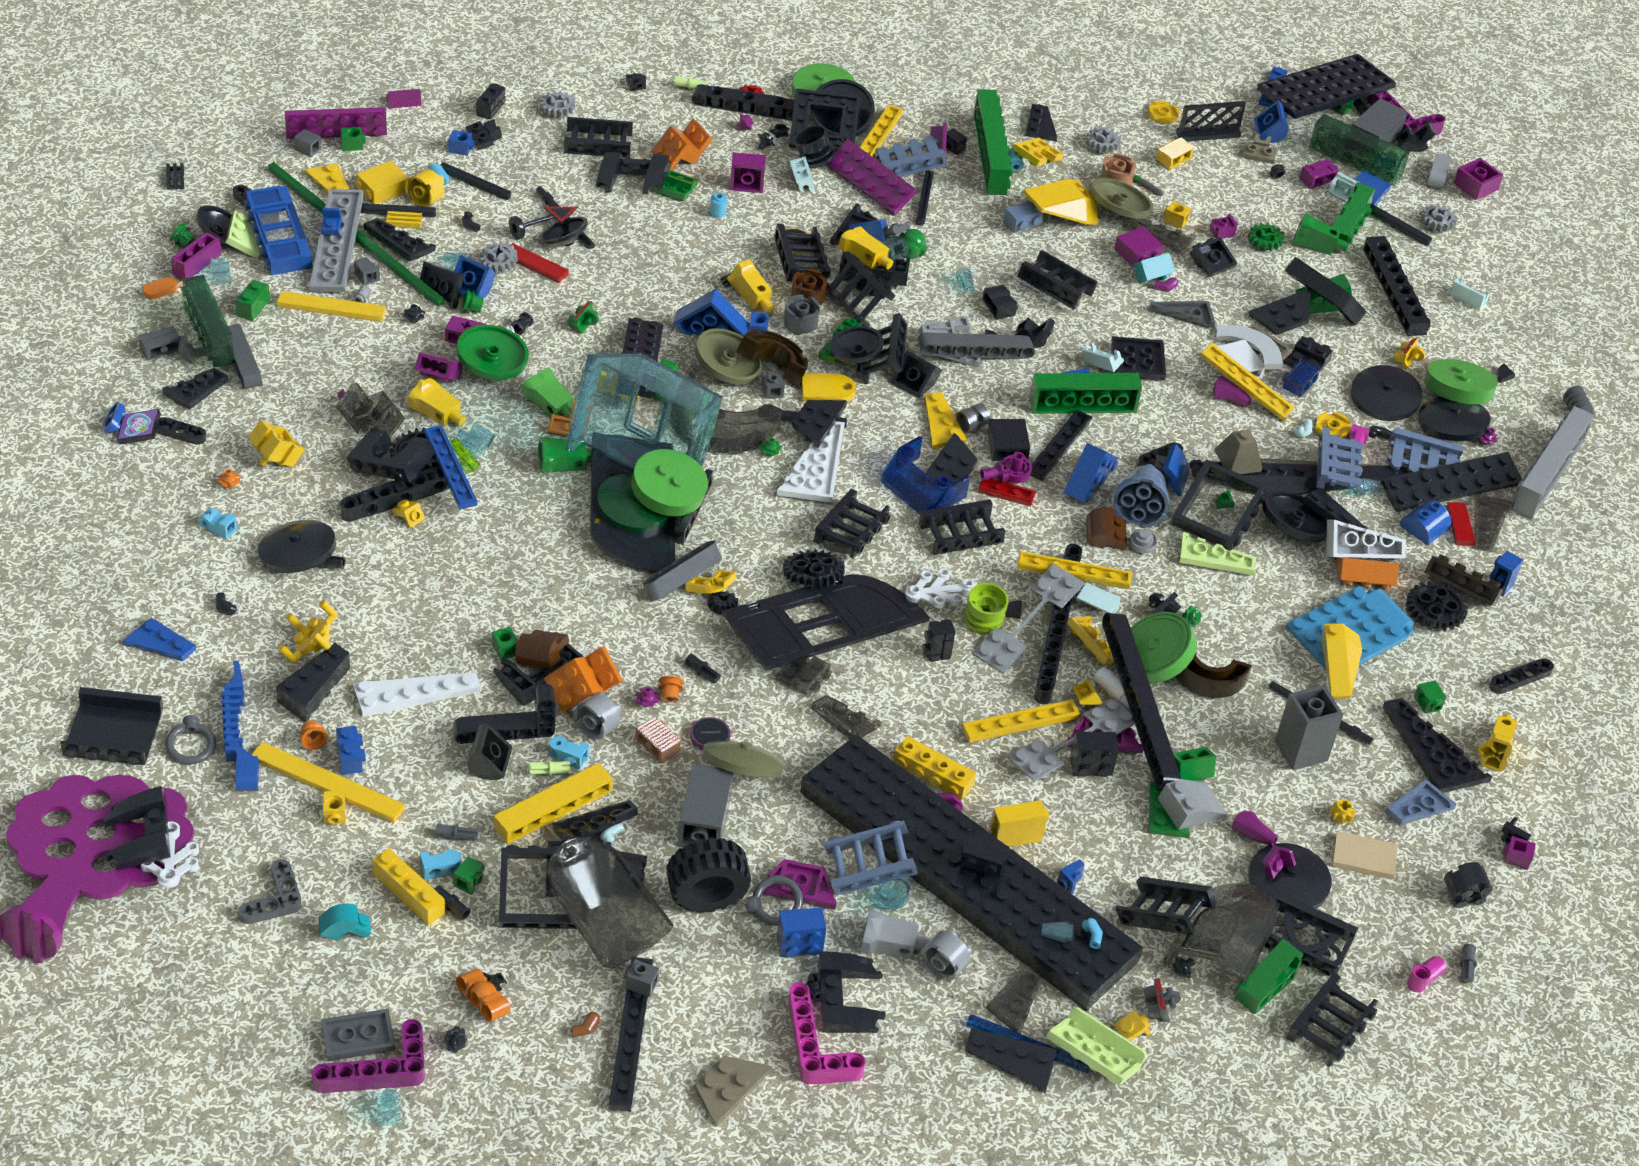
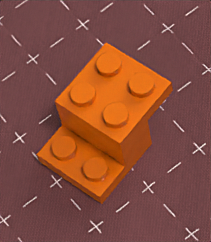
[651,119,713,170]
[544,646,623,713]

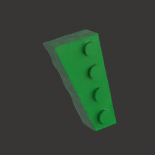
[1332,182,1375,244]

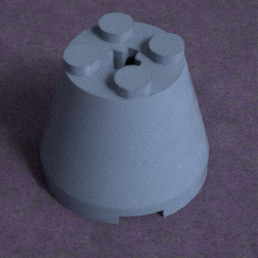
[1113,464,1170,528]

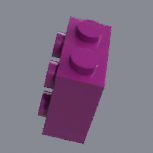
[1114,226,1164,267]
[415,352,463,382]

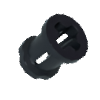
[511,312,534,335]

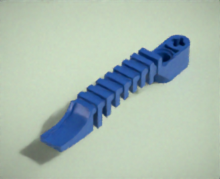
[222,661,259,791]

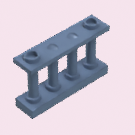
[823,821,918,895]

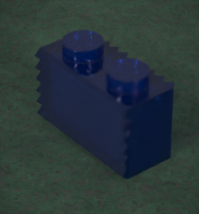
[1282,359,1320,397]

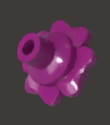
[737,114,754,130]
[1479,427,1497,445]
[636,687,659,707]

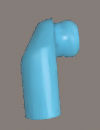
[1082,918,1103,949]

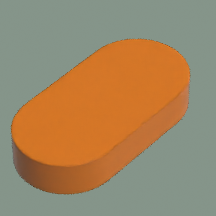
[143,277,178,299]

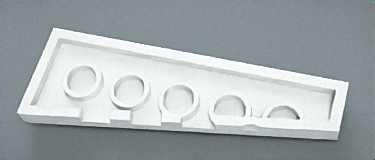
[353,672,481,717]

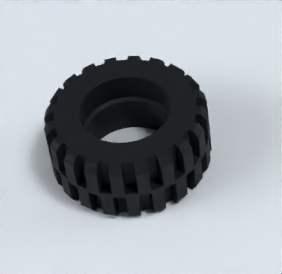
[666,837,751,913]

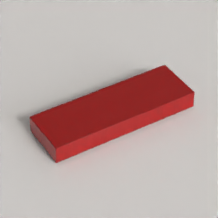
[978,479,1036,507]
[1446,502,1475,546]

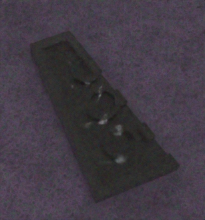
[1122,217,1196,253]
[1473,494,1512,552]

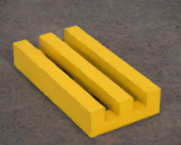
[386,211,422,229]

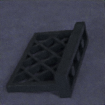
[1176,101,1246,142]

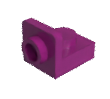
[1262,845,1296,879]

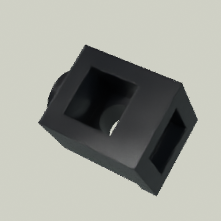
[946,128,967,155]

